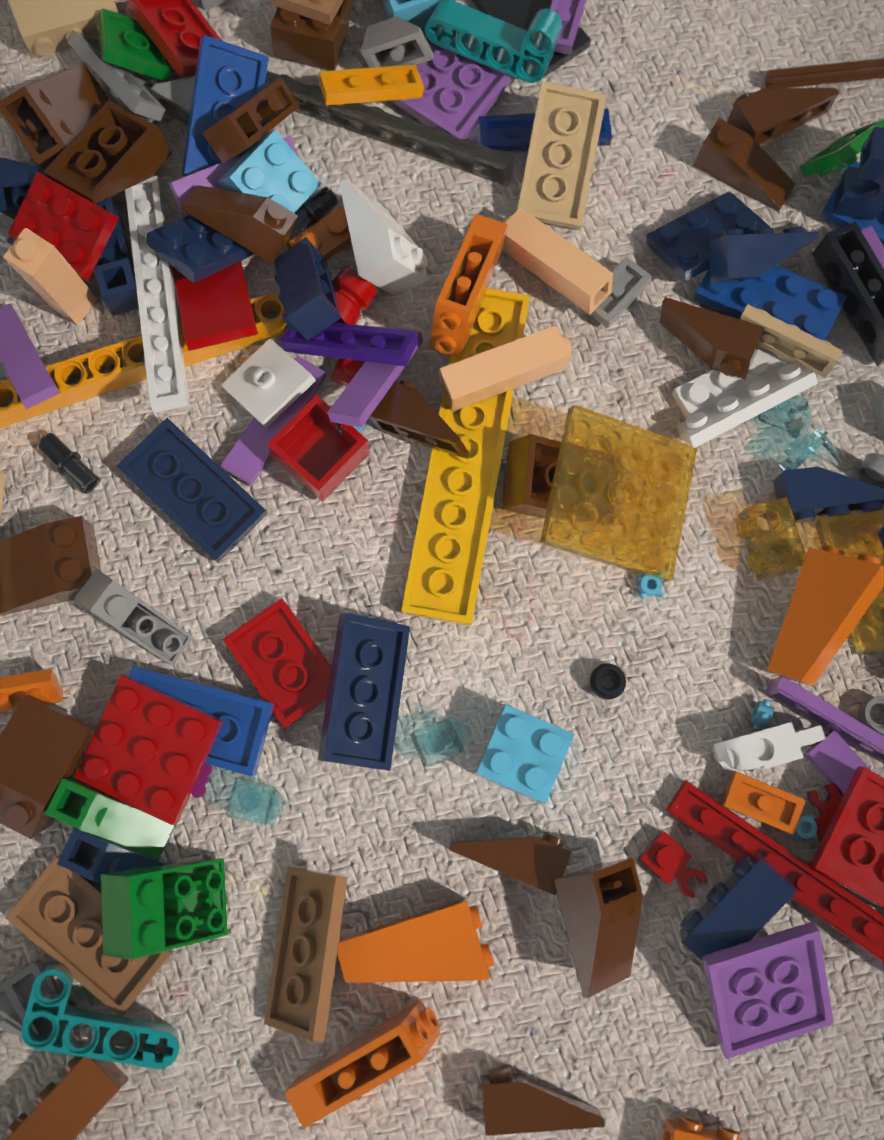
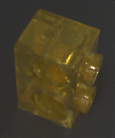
[736,497,806,581]

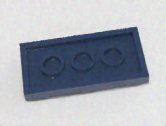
[117,418,268,563]
[317,612,410,771]

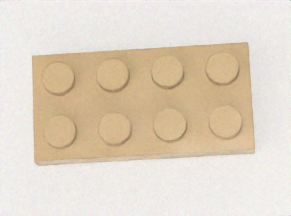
[517,81,607,230]

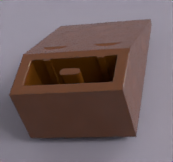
[270,0,354,70]
[0,64,110,168]
[554,858,643,999]

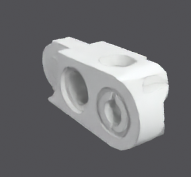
[712,722,826,772]

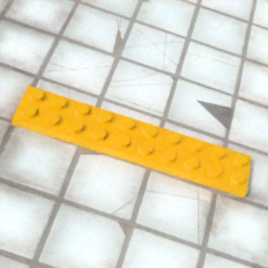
[401,288,530,626]

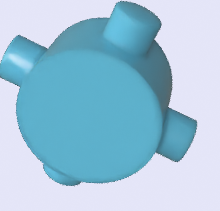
[636,572,664,599]
[751,699,773,730]
[791,813,818,841]

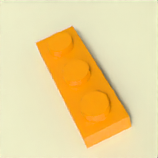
[319,64,424,106]

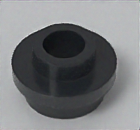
[589,663,626,700]

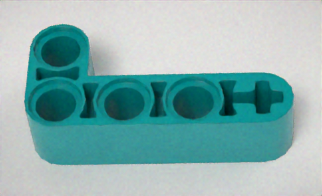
[425,0,562,83]
[21,964,179,1069]

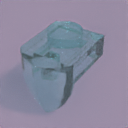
[757,395,812,440]
[779,428,841,471]
[410,717,468,768]
[226,778,283,825]

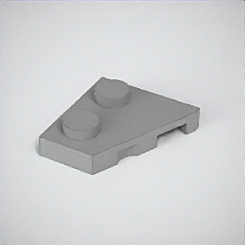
[0,959,78,1052]

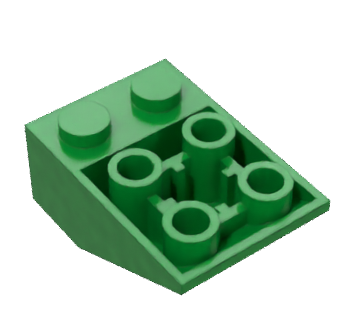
[101,858,228,960]

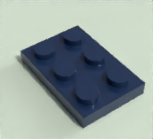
[646,191,770,282]
[146,215,255,283]

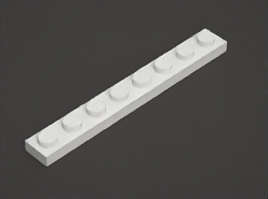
[125,176,190,413]

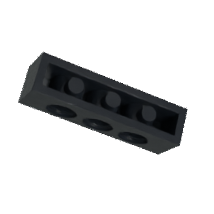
[812,221,884,366]

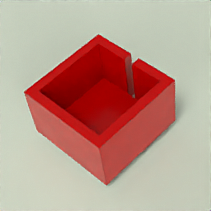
[267,394,370,502]

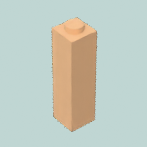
[502,207,613,315]
[3,227,98,325]
[439,325,572,412]

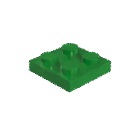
[98,8,172,82]
[799,118,884,177]

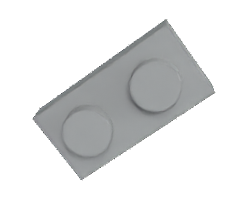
[590,257,652,329]

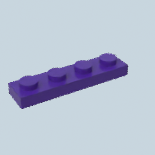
[279,322,419,366]

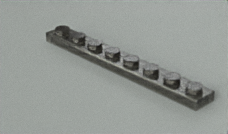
[264,71,515,187]

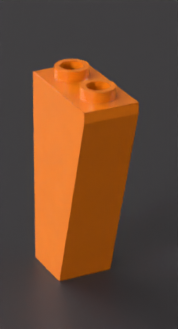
[429,213,508,358]
[767,545,884,687]
[337,898,494,983]
[284,999,440,1129]

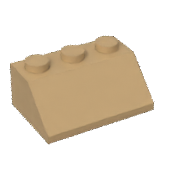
[8,0,120,59]

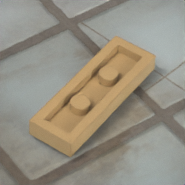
[740,304,843,378]

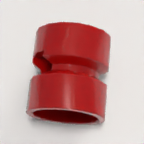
[332,267,378,325]

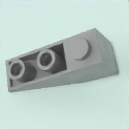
[74,569,193,666]

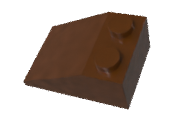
[43,100,172,204]
[502,434,618,525]
[0,516,101,616]
[0,695,93,839]

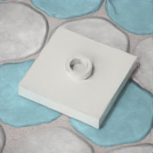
[221,338,316,429]

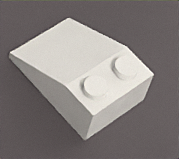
[339,179,428,296]

